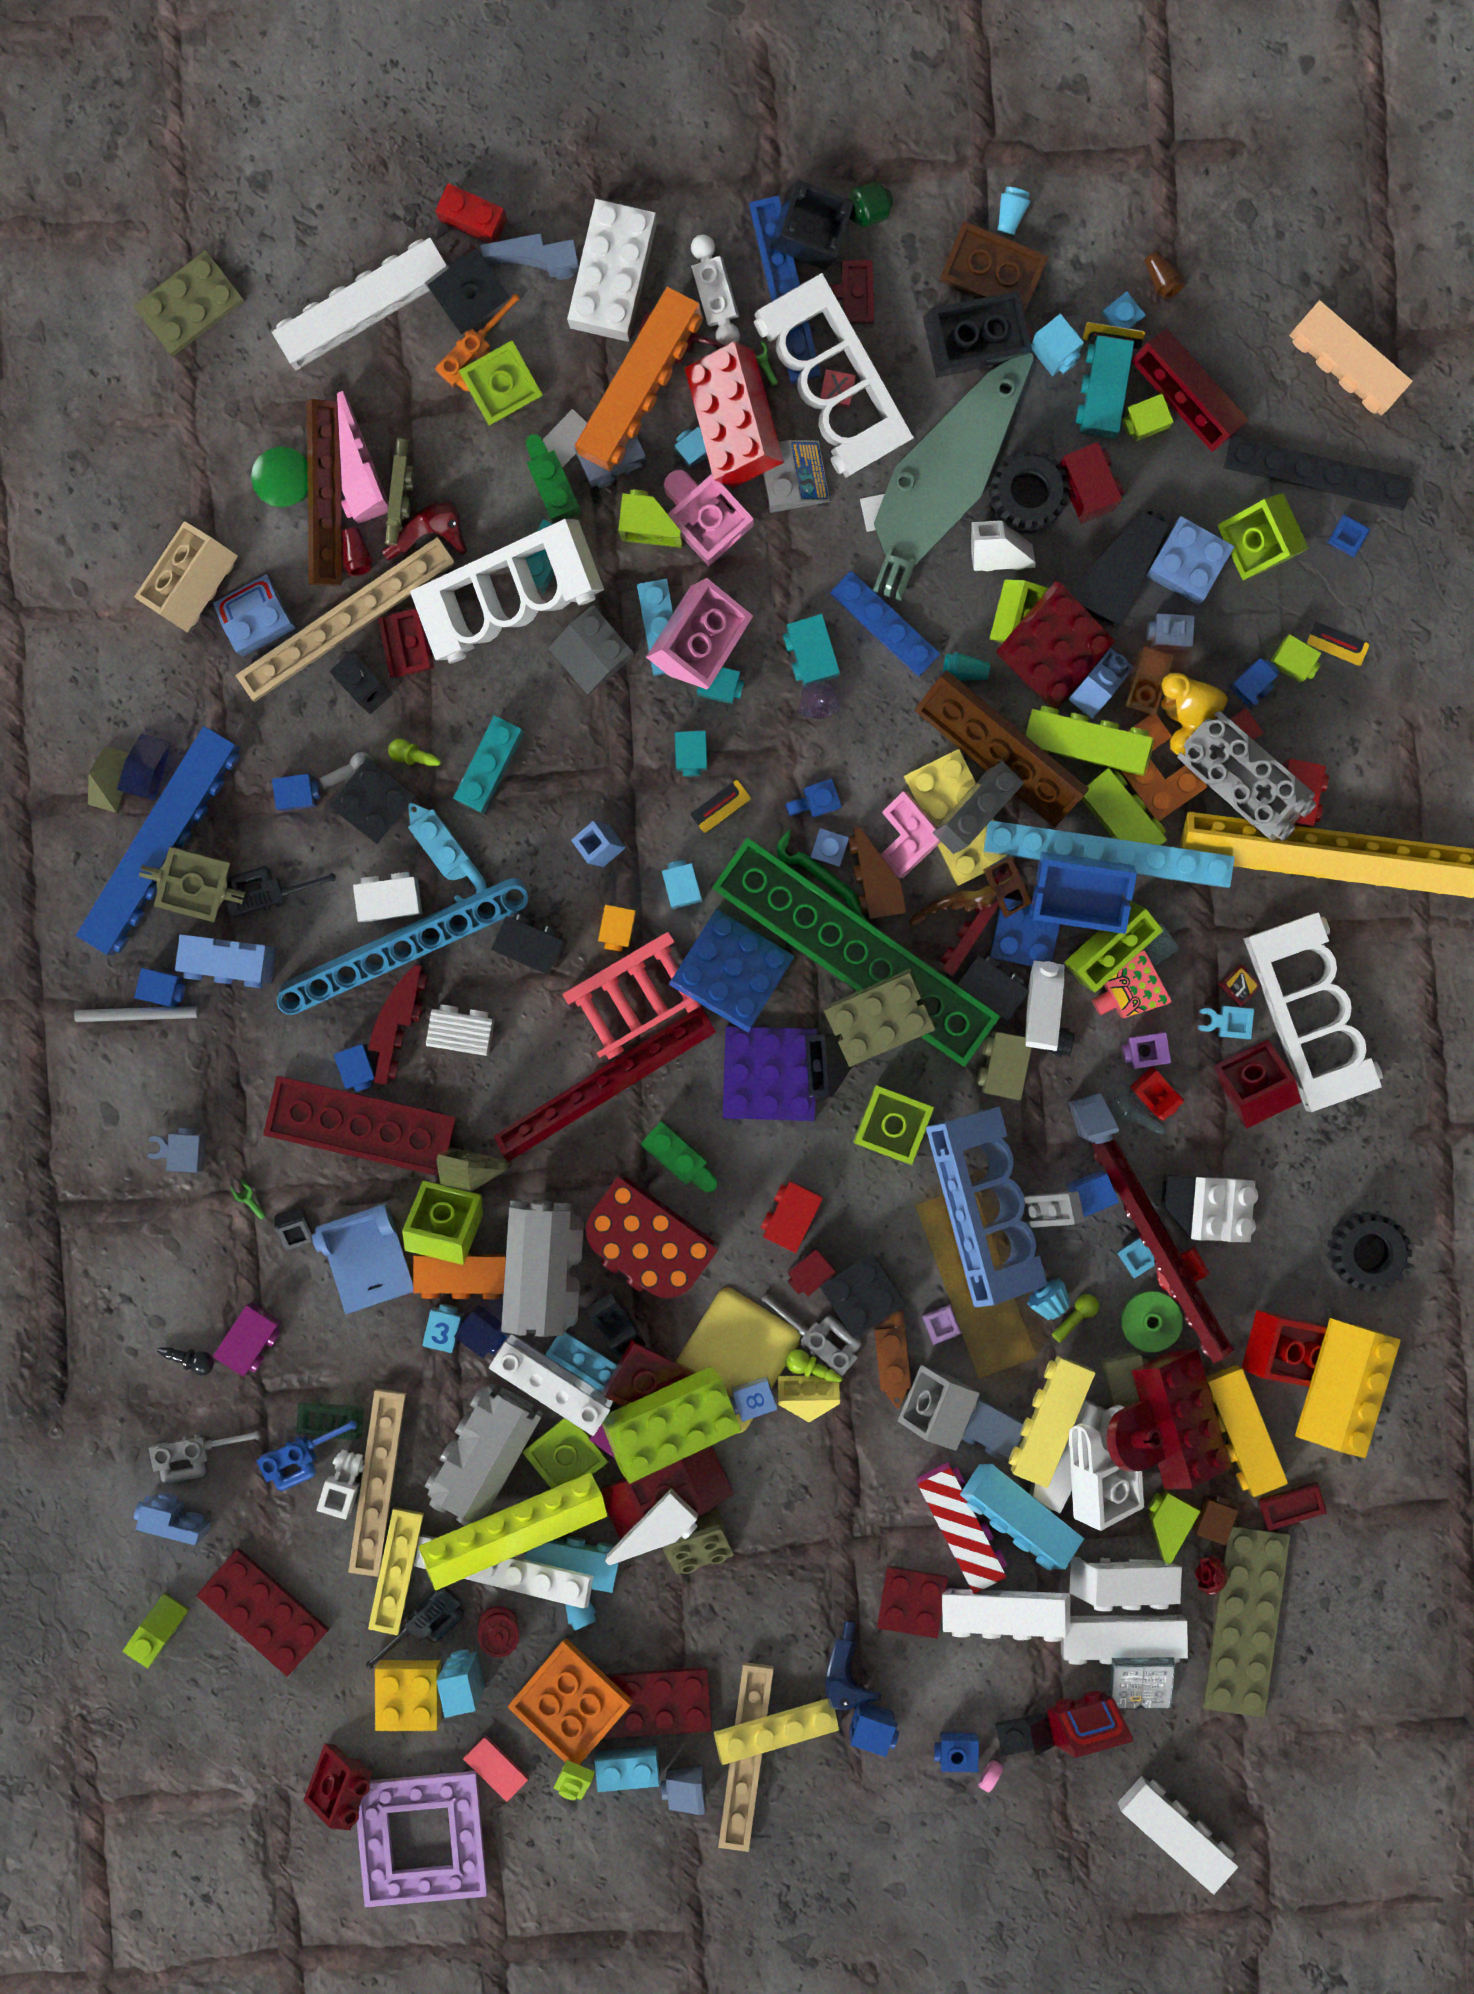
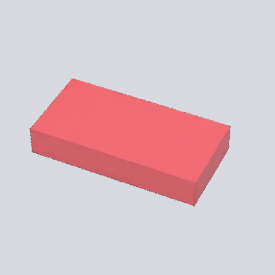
[463,1735,529,1802]

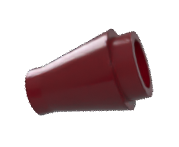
[341,528,373,576]

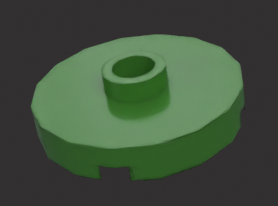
[1121,1291,1183,1352]

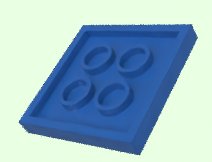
[669,909,794,1032]

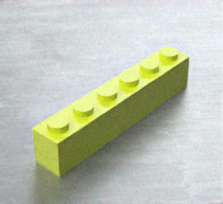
[418,1472,607,1591]

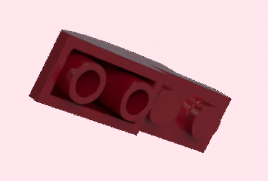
[368,965,428,1085]

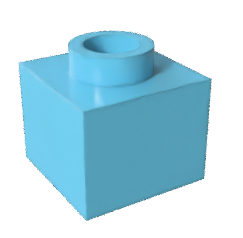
[674,426,708,471]

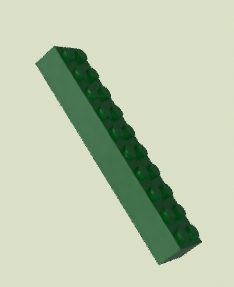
[712,837,1000,1067]

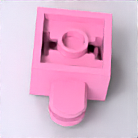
[664,470,754,566]

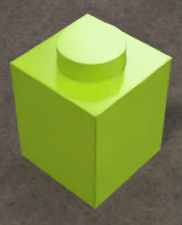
[1122,394,1173,442]
[1270,634,1321,683]

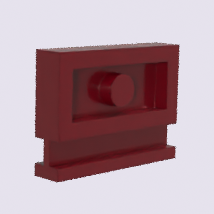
[378,608,435,678]

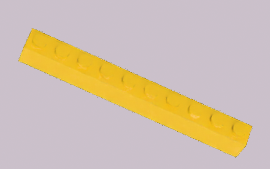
[1181,812,1474,898]

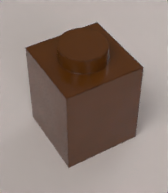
[1192,1493,1238,1545]

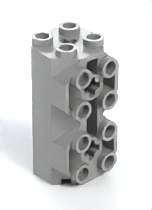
[1177,711,1317,841]
[501,1200,584,1337]
[424,1383,543,1526]

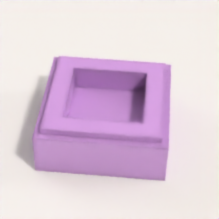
[922,1304,962,1345]

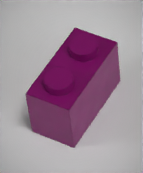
[213,1302,282,1377]

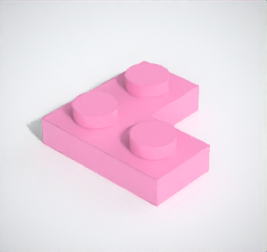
[881,791,941,878]

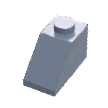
[661,1766,707,1815]

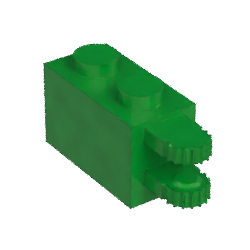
[525,434,582,524]
[641,1120,718,1193]

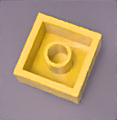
[375,1660,441,1731]

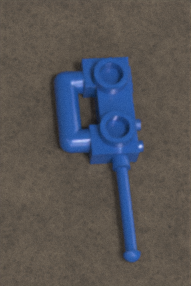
[256,1420,357,1491]

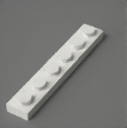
[414,1535,594,1609]

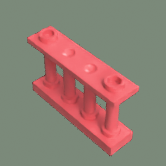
[562,932,702,1059]

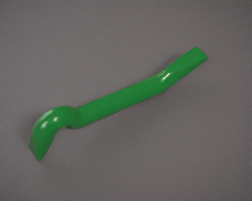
[777,829,867,922]

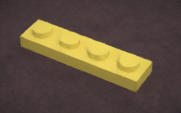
[368,1507,424,1636]
[714,1699,839,1765]

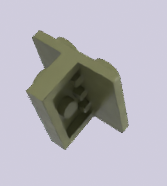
[662,1508,734,1574]

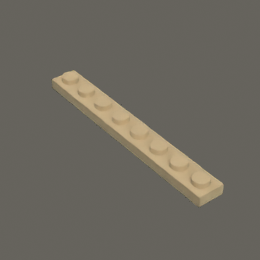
[235,537,456,702]

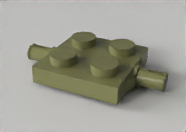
[385,439,414,546]
[139,846,245,922]

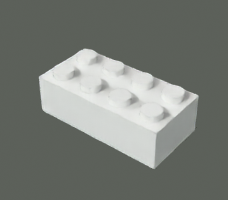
[567,199,657,342]

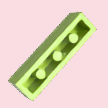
[1025,706,1155,776]

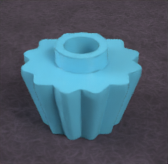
[1027,1278,1070,1320]

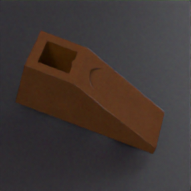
[848,827,906,920]

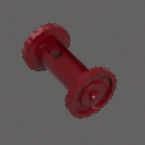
[478,1606,519,1658]

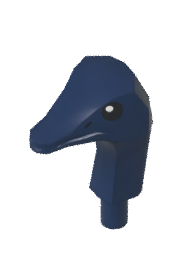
[825,1621,882,1711]

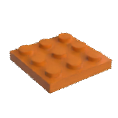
[507,1638,634,1765]

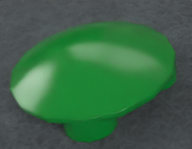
[251,446,308,507]

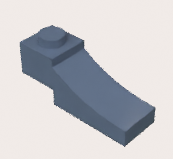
[480,233,579,280]

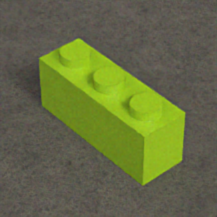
[1081,768,1167,845]
[1064,901,1163,993]

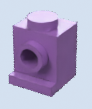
[1122,1032,1171,1069]

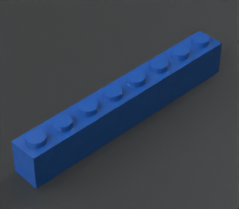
[75,726,241,955]

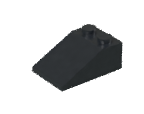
[923,291,1033,378]

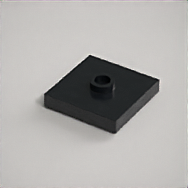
[425,246,510,334]

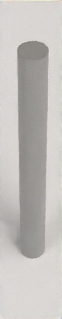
[74,1006,199,1022]

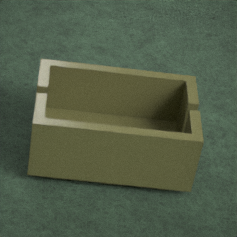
[824,968,937,1067]

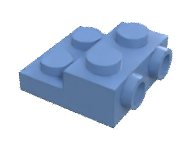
[134,1492,211,1546]

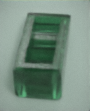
[296,1402,364,1441]

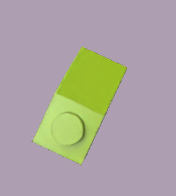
[1148,1488,1201,1565]
[122,1592,190,1669]

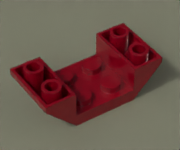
[599,1445,734,1540]

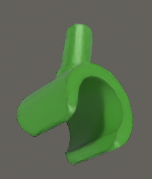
[750,342,778,386]
[231,1179,266,1220]

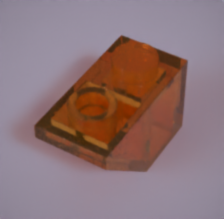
[1125,647,1174,716]

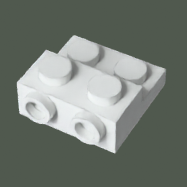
[1191,1177,1258,1242]

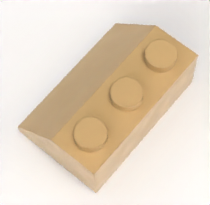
[134,521,238,633]

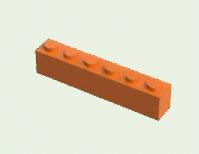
[575,287,703,472]

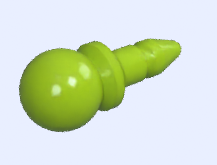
[388,738,441,766]
[786,1349,842,1382]

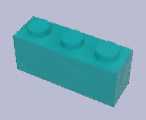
[1075,335,1134,439]
[453,715,525,815]

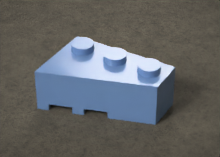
[175,934,277,988]

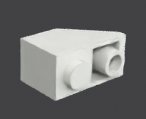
[971,521,1036,571]

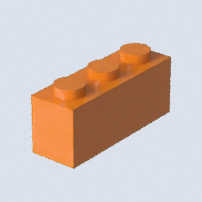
[413,1254,506,1299]

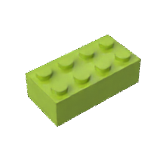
[602,1366,742,1484]

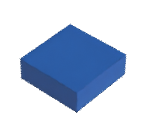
[1327,514,1370,557]

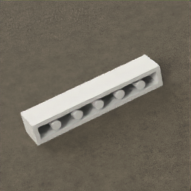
[272,238,447,371]

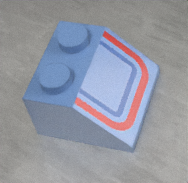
[213,574,296,657]

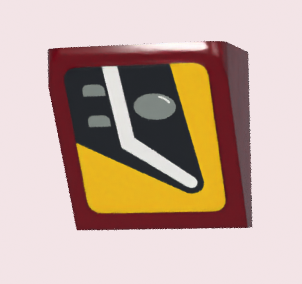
[1218,963,1262,1007]

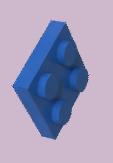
[990,898,1060,967]

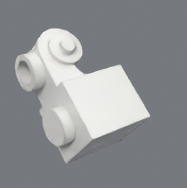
[316,1449,364,1520]

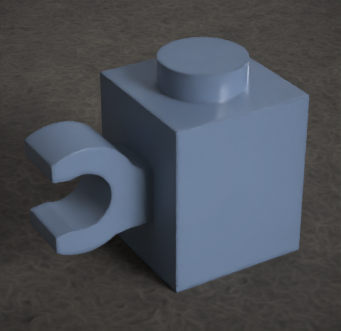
[1147,614,1195,651]
[148,1127,206,1173]

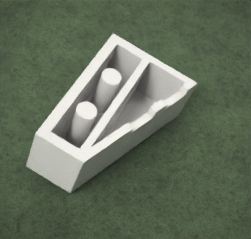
[1070,1557,1182,1611]

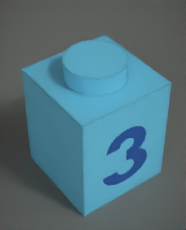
[422,1304,464,1353]

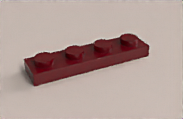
[940,867,1020,976]

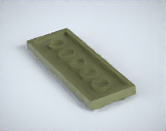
[1202,1525,1290,1718]

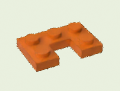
[1119,712,1208,821]

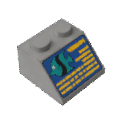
[763,440,830,513]

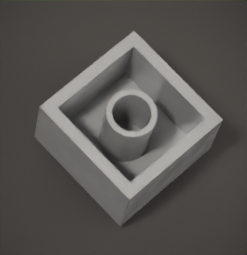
[898,1365,980,1451]

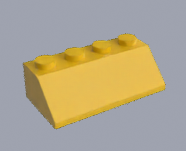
[1295,1318,1401,1458]

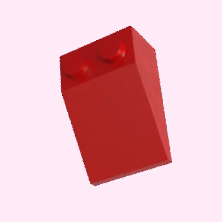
[1241,1310,1327,1387]

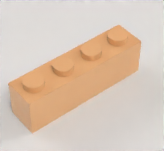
[1289,300,1413,416]

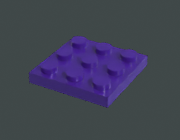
[723,1026,817,1121]

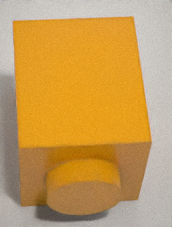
[598,905,637,952]

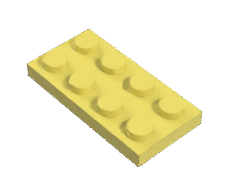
[904,749,1013,886]

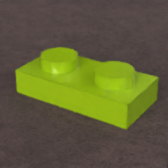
[553,1760,595,1800]

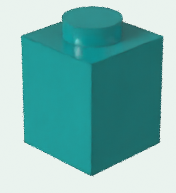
[697,667,745,705]
[675,731,708,777]

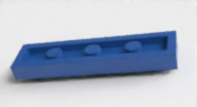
[830,571,940,678]

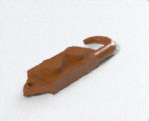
[874,1311,911,1409]

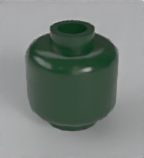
[847,182,893,227]

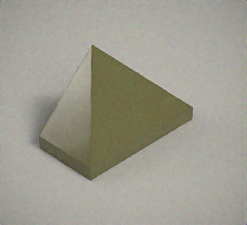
[88,746,136,813]

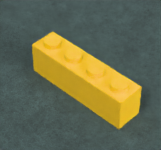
[1206,1365,1288,1497]

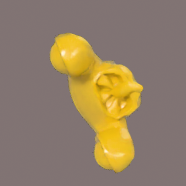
[1161,673,1228,755]

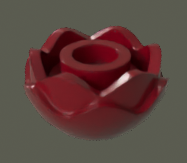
[1195,1555,1229,1595]

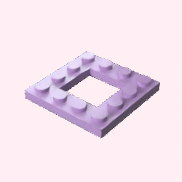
[357,1771,488,1907]

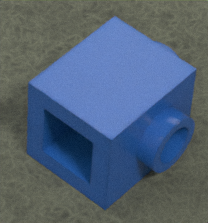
[934,1732,979,1772]

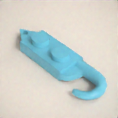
[408,802,487,902]

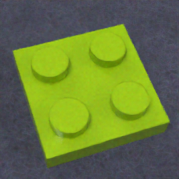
[458,341,543,426]
[522,1418,609,1489]

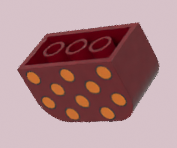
[586,1173,720,1298]

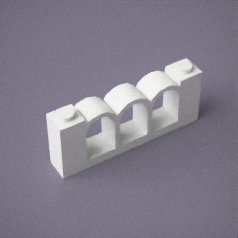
[754,273,914,478]
[410,519,604,664]
[1243,912,1383,1112]

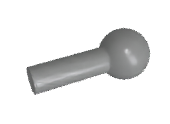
[319,752,374,790]

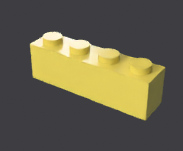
[1008,1355,1095,1488]

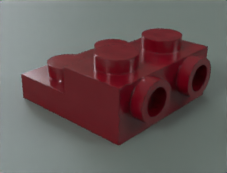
[303,1743,372,1831]

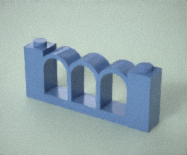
[926,1106,1048,1307]

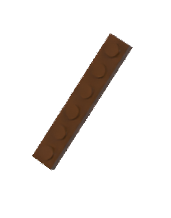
[307,399,342,587]

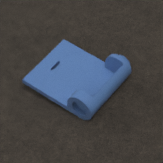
[312,1203,413,1315]

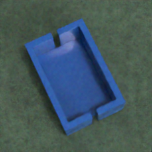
[1030,851,1137,934]

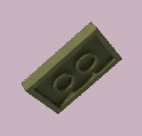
[133,250,245,357]

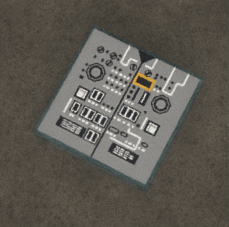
[1109,1657,1175,1709]

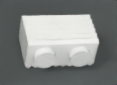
[426,1004,495,1056]

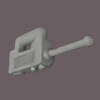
[762,1294,862,1376]
[149,1431,261,1484]

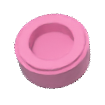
[978,1760,1004,1793]

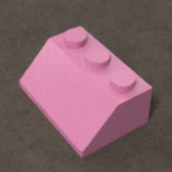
[646,578,753,689]

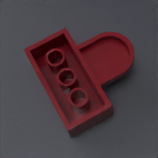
[1106,1349,1231,1489]

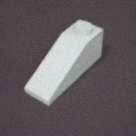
[1025,960,1064,1051]
[605,1488,698,1565]

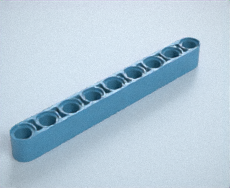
[277,878,528,1015]

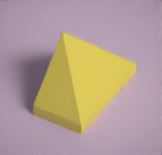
[778,1376,840,1422]

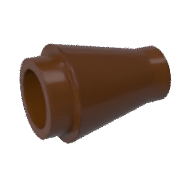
[1144,251,1185,299]

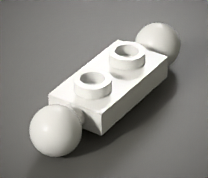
[691,235,740,345]

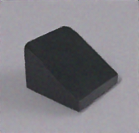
[274,1207,313,1251]

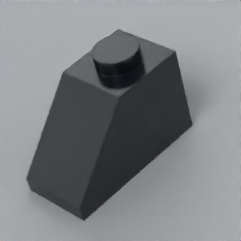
[805,1033,853,1097]

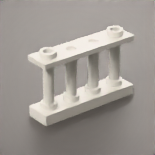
[489,1334,613,1436]

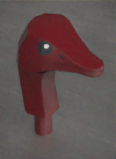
[382,501,467,561]

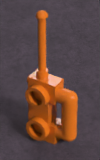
[435,294,520,392]

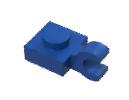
[785,779,842,818]

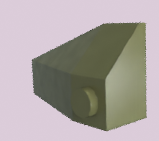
[437,1147,512,1192]

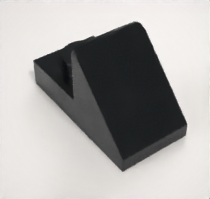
[995,1712,1055,1756]

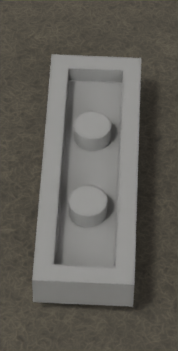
[1020,1191,1084,1228]

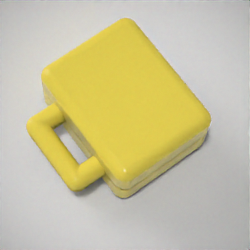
[676,1287,801,1434]

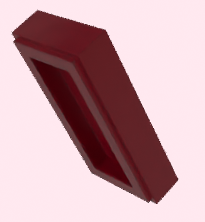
[1258,1482,1327,1531]

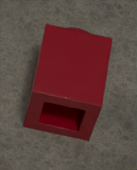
[787,1247,836,1297]

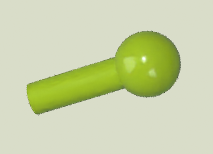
[1052,1294,1099,1343]

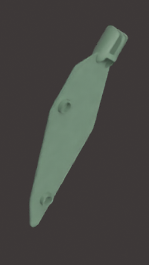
[873,353,1033,601]

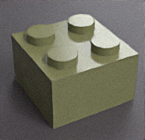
[975,1031,1032,1100]

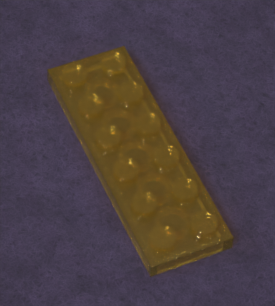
[915,1192,1036,1378]

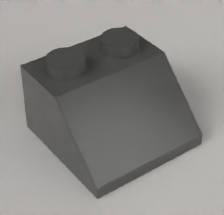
[548,605,634,695]

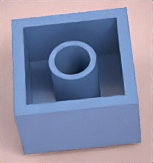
[1145,516,1235,605]

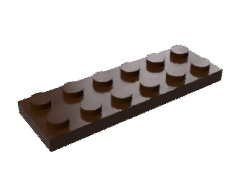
[914,670,1089,828]

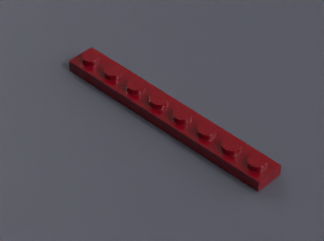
[494,1006,716,1162]
[1091,1134,1234,1363]

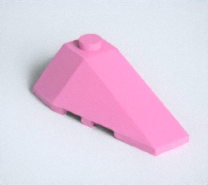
[337,391,389,524]

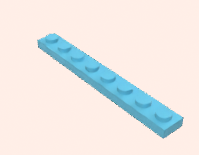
[983,821,1235,888]

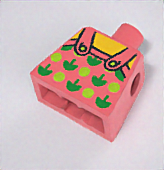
[1092,950,1172,1018]

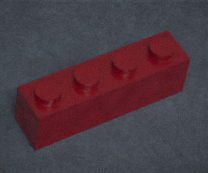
[1131,328,1248,452]

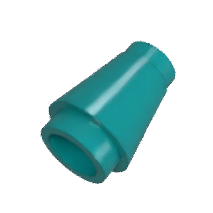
[943,651,990,681]

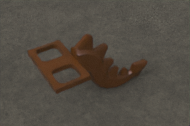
[909,855,1032,927]

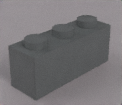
[932,761,1024,854]

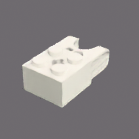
[1069,1405,1144,1531]

